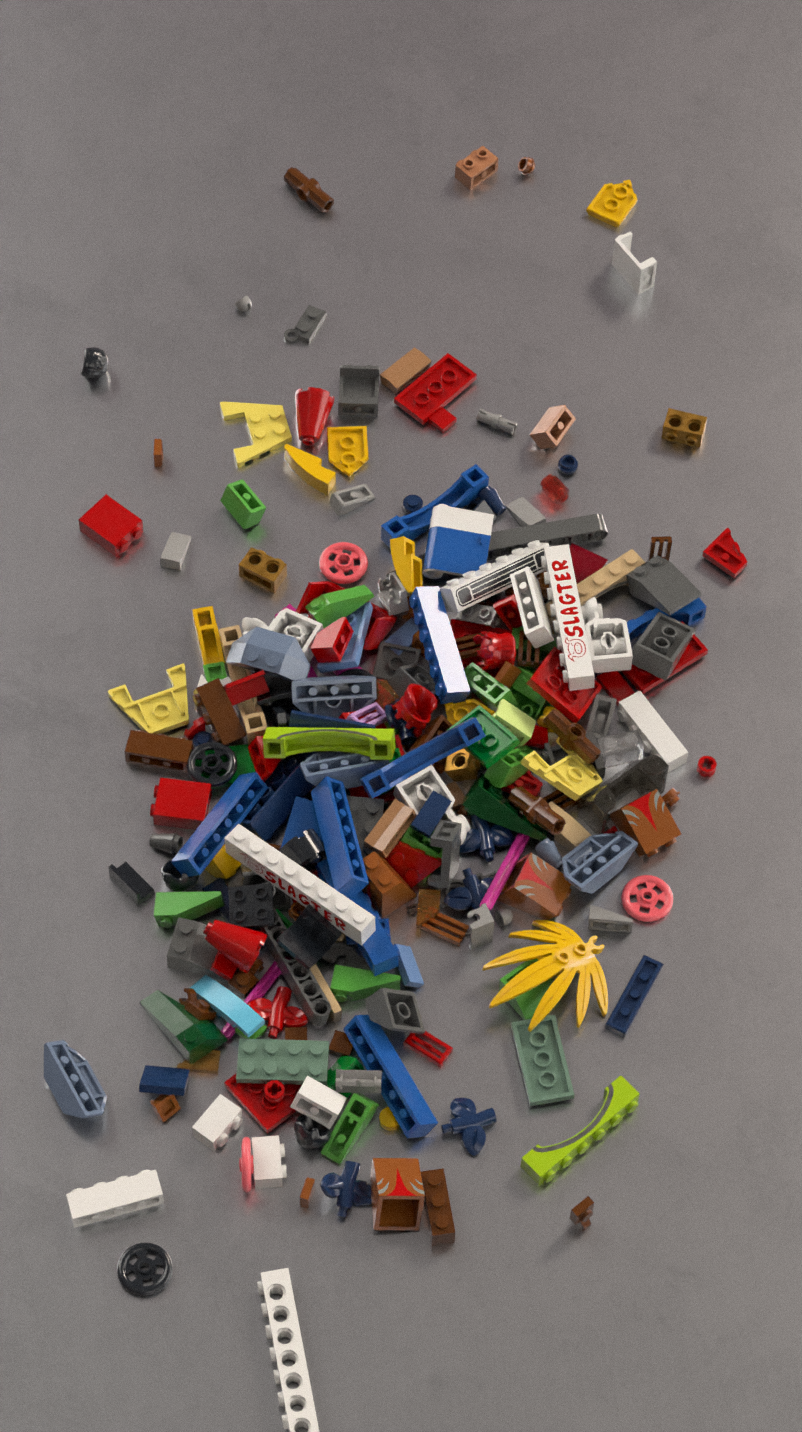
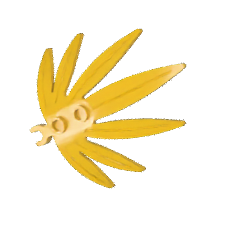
[482,920,608,1032]

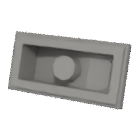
[329,483,376,516]
[506,497,546,527]
[160,532,192,570]
[588,905,633,933]

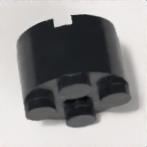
[279,829,327,873]

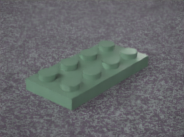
[511,1015,575,1106]
[236,1038,329,1085]

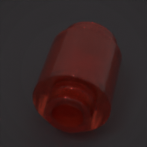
[540,474,570,504]

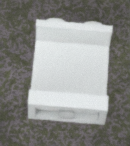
[612,232,657,295]

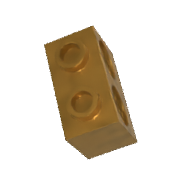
[661,408,707,447]
[239,547,287,593]
[445,748,480,782]

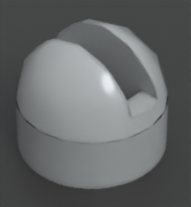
[235,295,252,312]
[494,908,513,927]

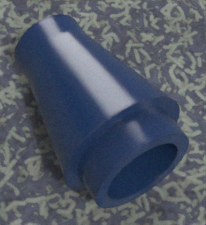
[478,486,507,516]

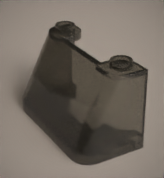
[577,755,669,835]

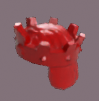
[473,631,516,671]
[392,684,438,738]

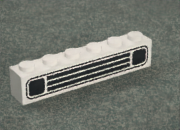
[440,540,549,612]

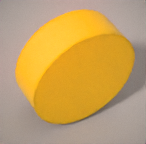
[379,1107,400,1131]

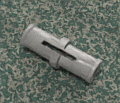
[476,409,518,435]

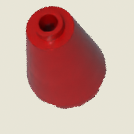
[295,387,334,445]
[203,920,267,974]

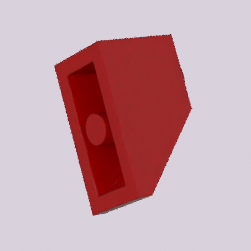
[493,594,522,631]
[310,617,354,663]
[248,736,281,782]

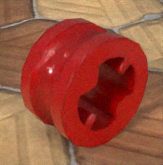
[697,756,717,777]
[264,1080,285,1104]

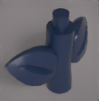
[385,698,416,745]
[459,814,515,862]
[443,868,493,915]
[441,1098,497,1156]
[320,1161,372,1218]

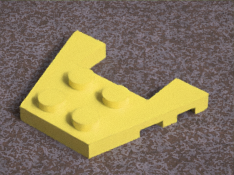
[220,402,292,468]
[108,663,189,735]
[520,737,603,801]

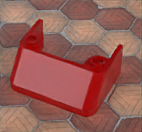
[295,581,397,650]

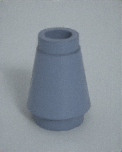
[535,838,562,870]

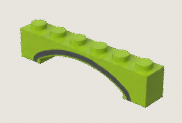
[263,727,396,760]
[520,1075,640,1186]

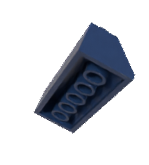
[240,751,321,842]

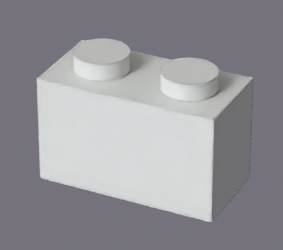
[290,1076,347,1129]
[192,1094,243,1151]
[252,1135,287,1189]

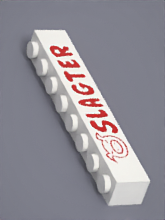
[541,544,594,691]
[224,824,376,946]

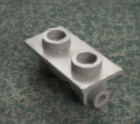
[455,604,500,628]
[336,1069,382,1093]

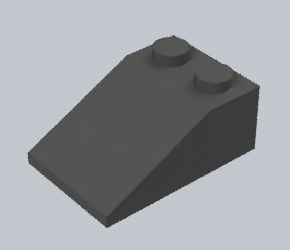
[627,555,701,615]
[632,612,696,681]
[167,917,235,981]

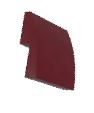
[569,543,608,584]

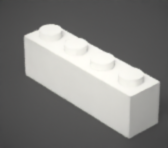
[510,567,554,649]
[617,691,688,774]
[66,1170,164,1228]

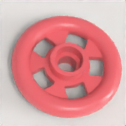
[319,542,368,584]
[621,875,673,922]
[239,1137,254,1193]

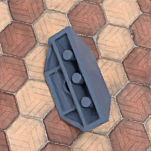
[226,626,311,682]
[291,675,377,718]
[300,751,389,789]
[562,831,638,894]
[44,1040,107,1119]

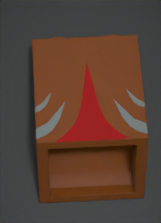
[608,789,681,857]
[362,851,417,919]
[497,852,572,920]
[370,1158,425,1230]

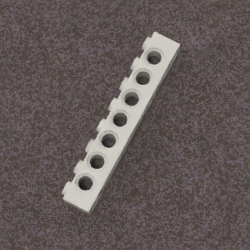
[257,1268,319,1432]

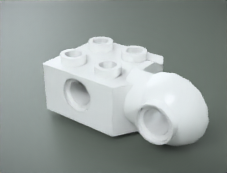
[581,597,633,673]
[242,608,324,662]
[393,765,470,845]

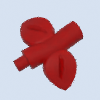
[247,986,308,1039]

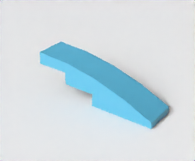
[190,975,265,1038]

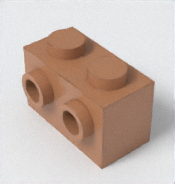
[455,146,499,190]
[530,405,576,449]

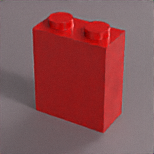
[78,494,143,557]
[150,777,212,830]

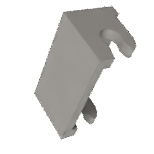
[377,572,409,616]
[466,903,495,950]

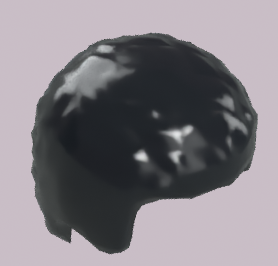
[81,347,109,379]
[161,860,199,892]
[294,1114,331,1149]

